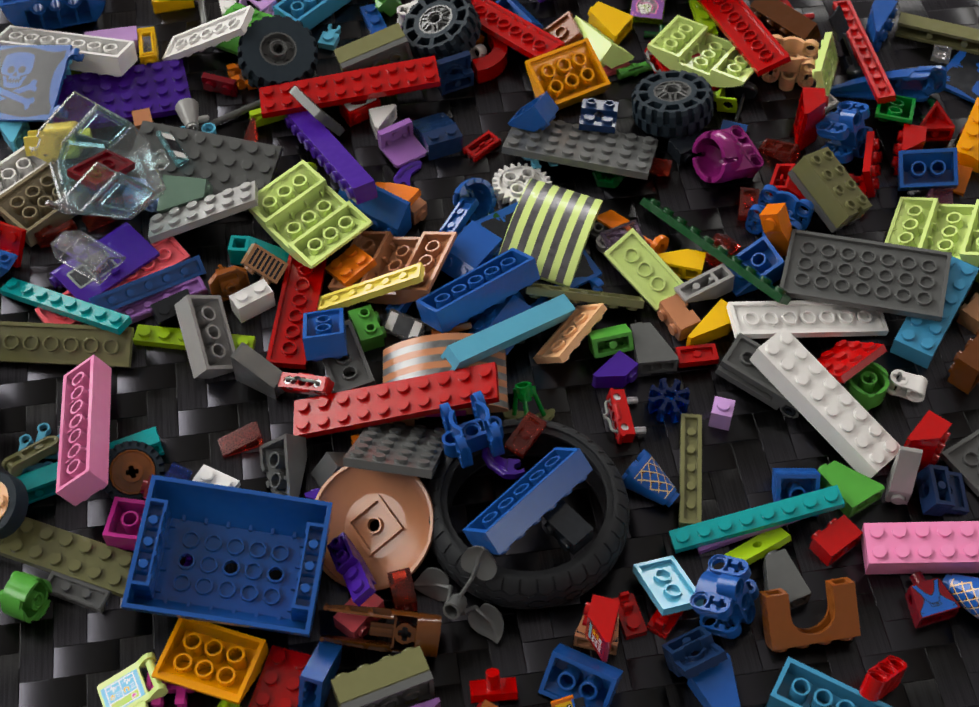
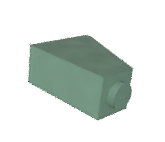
[156,175,213,214]

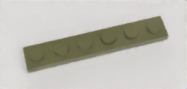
[525,283,645,311]
[679,413,702,527]

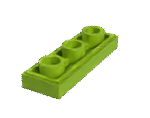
[724,527,791,569]

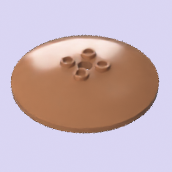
[315,466,434,591]

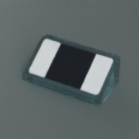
[156,131,189,168]

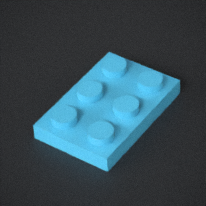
[632,555,704,616]

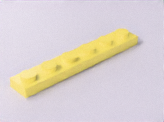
[317,262,425,311]

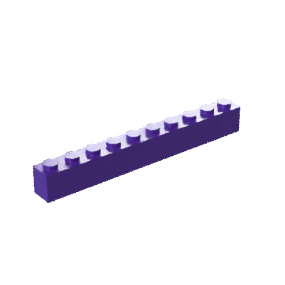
[284,111,378,205]

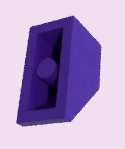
[592,350,638,388]

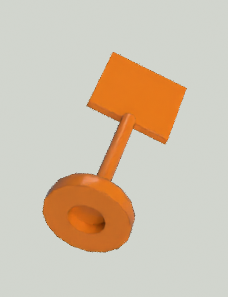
[596,209,669,254]

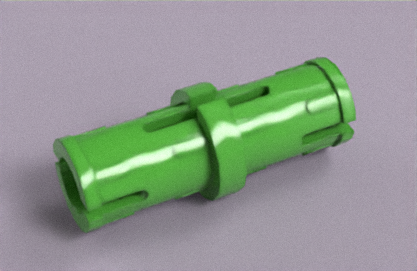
[616,61,653,80]

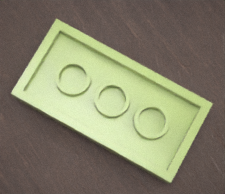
[812,32,839,97]
[603,228,684,311]

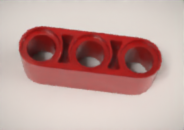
[859,656,907,701]

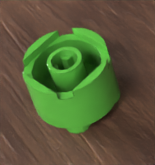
[844,362,890,411]
[0,571,52,623]

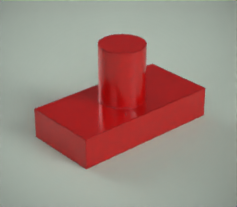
[469,668,518,703]

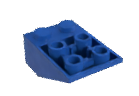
[865,0,898,53]

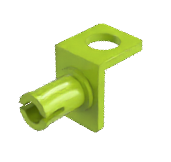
[713,87,738,113]

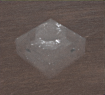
[931,44,952,64]

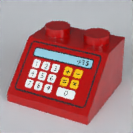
[582,594,620,662]

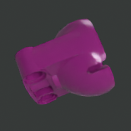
[692,125,764,184]

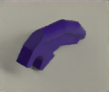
[393,160,422,186]
[481,447,525,480]

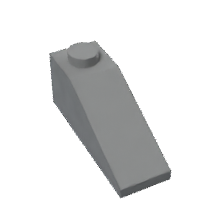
[674,263,735,303]
[885,446,923,505]

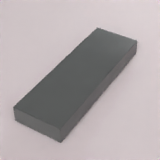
[47,571,113,614]

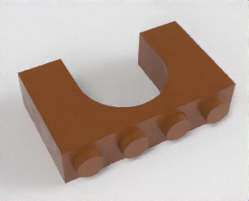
[759,577,861,652]

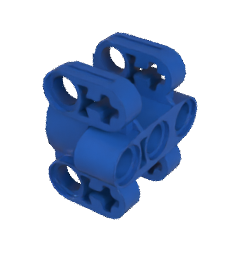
[816,101,873,164]
[745,184,814,237]
[439,391,504,468]
[690,554,759,639]

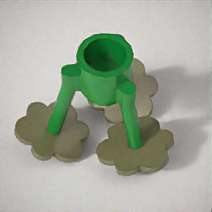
[503,381,555,421]

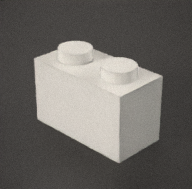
[229,278,276,323]

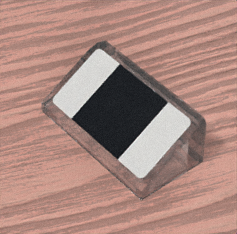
[383,308,426,339]

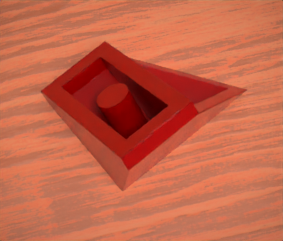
[919,100,955,141]

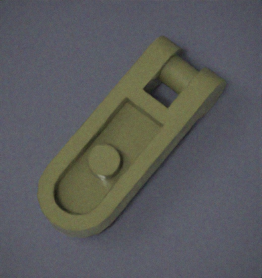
[1,435,59,477]

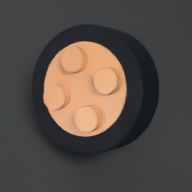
[0,472,29,539]

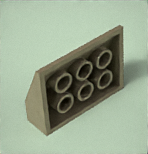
[0,160,91,247]

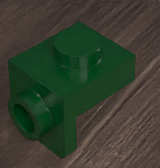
[592,170,625,189]

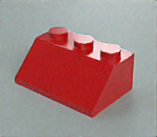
[794,87,829,152]
[904,410,952,472]

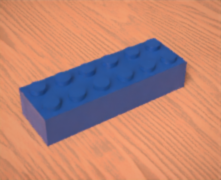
[416,248,541,333]
[462,447,593,555]

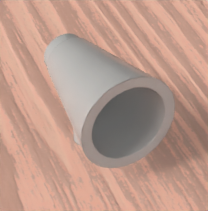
[175,98,209,131]

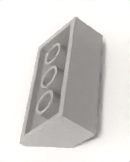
[174,295,235,379]

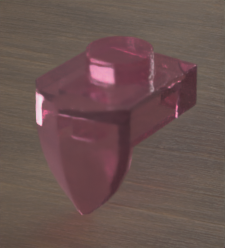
[926,187,953,204]

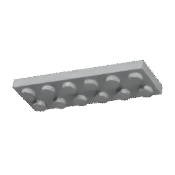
[148,181,258,244]

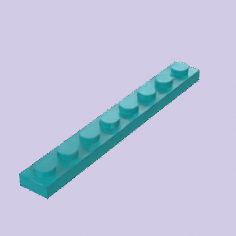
[0,277,132,335]
[669,485,845,554]

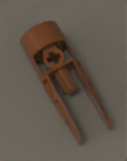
[319,603,442,658]

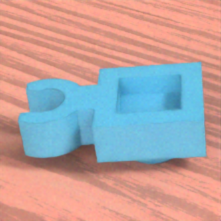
[317,24,341,51]

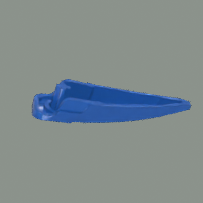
[830,65,947,102]

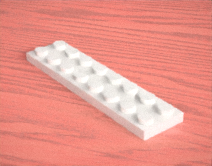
[726,300,889,339]

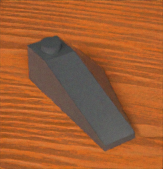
[259,433,307,497]

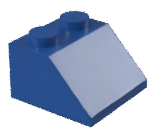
[508,91,559,132]
[772,468,821,516]

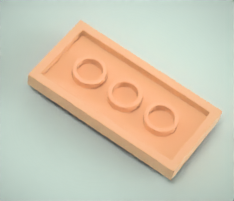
[533,303,607,364]

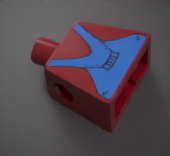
[905,571,960,628]

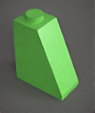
[817,460,885,518]

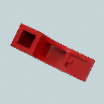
[472,33,508,84]

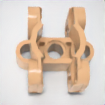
[762,34,819,91]

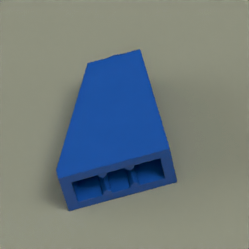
[298,641,342,707]
[687,653,741,707]

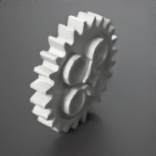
[492,162,552,205]

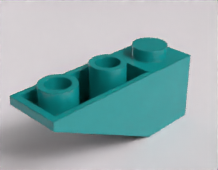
[228,235,289,265]

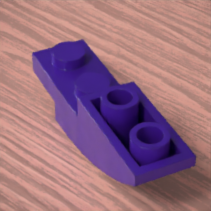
[327,532,376,606]

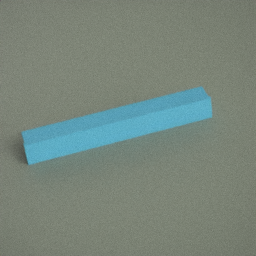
[440,294,576,371]

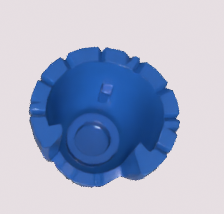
[453,178,496,221]

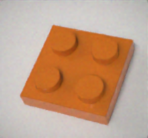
[325,244,377,287]

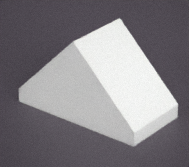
[369,104,397,140]

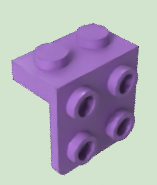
[377,118,427,168]

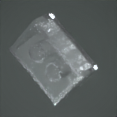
[51,230,126,285]

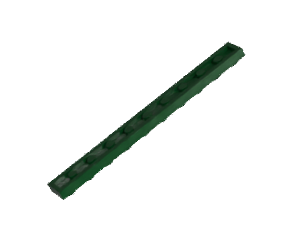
[639,197,792,305]

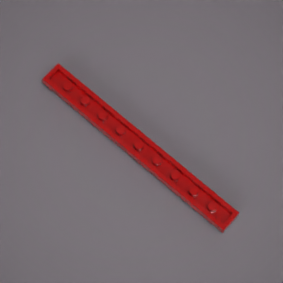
[833,0,896,104]

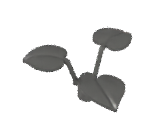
[412,545,504,644]

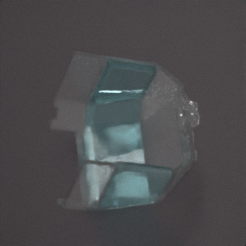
[30,91,170,220]

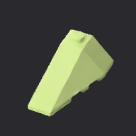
[574,16,634,68]

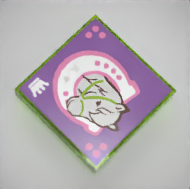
[629,0,666,25]

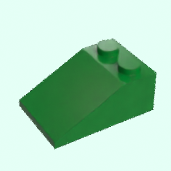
[874,95,917,126]

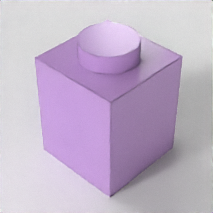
[708,396,736,431]

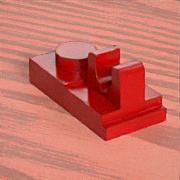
[612,591,648,640]
[646,609,684,640]

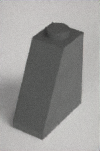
[630,322,679,375]
[230,342,285,400]
[762,548,812,610]

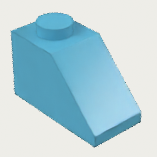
[0,122,30,153]

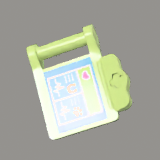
[97,652,168,707]

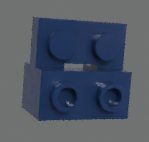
[436,50,474,95]
[579,98,619,134]
[916,464,970,516]
[661,626,728,679]

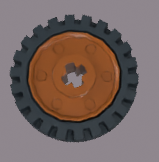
[104,441,165,500]

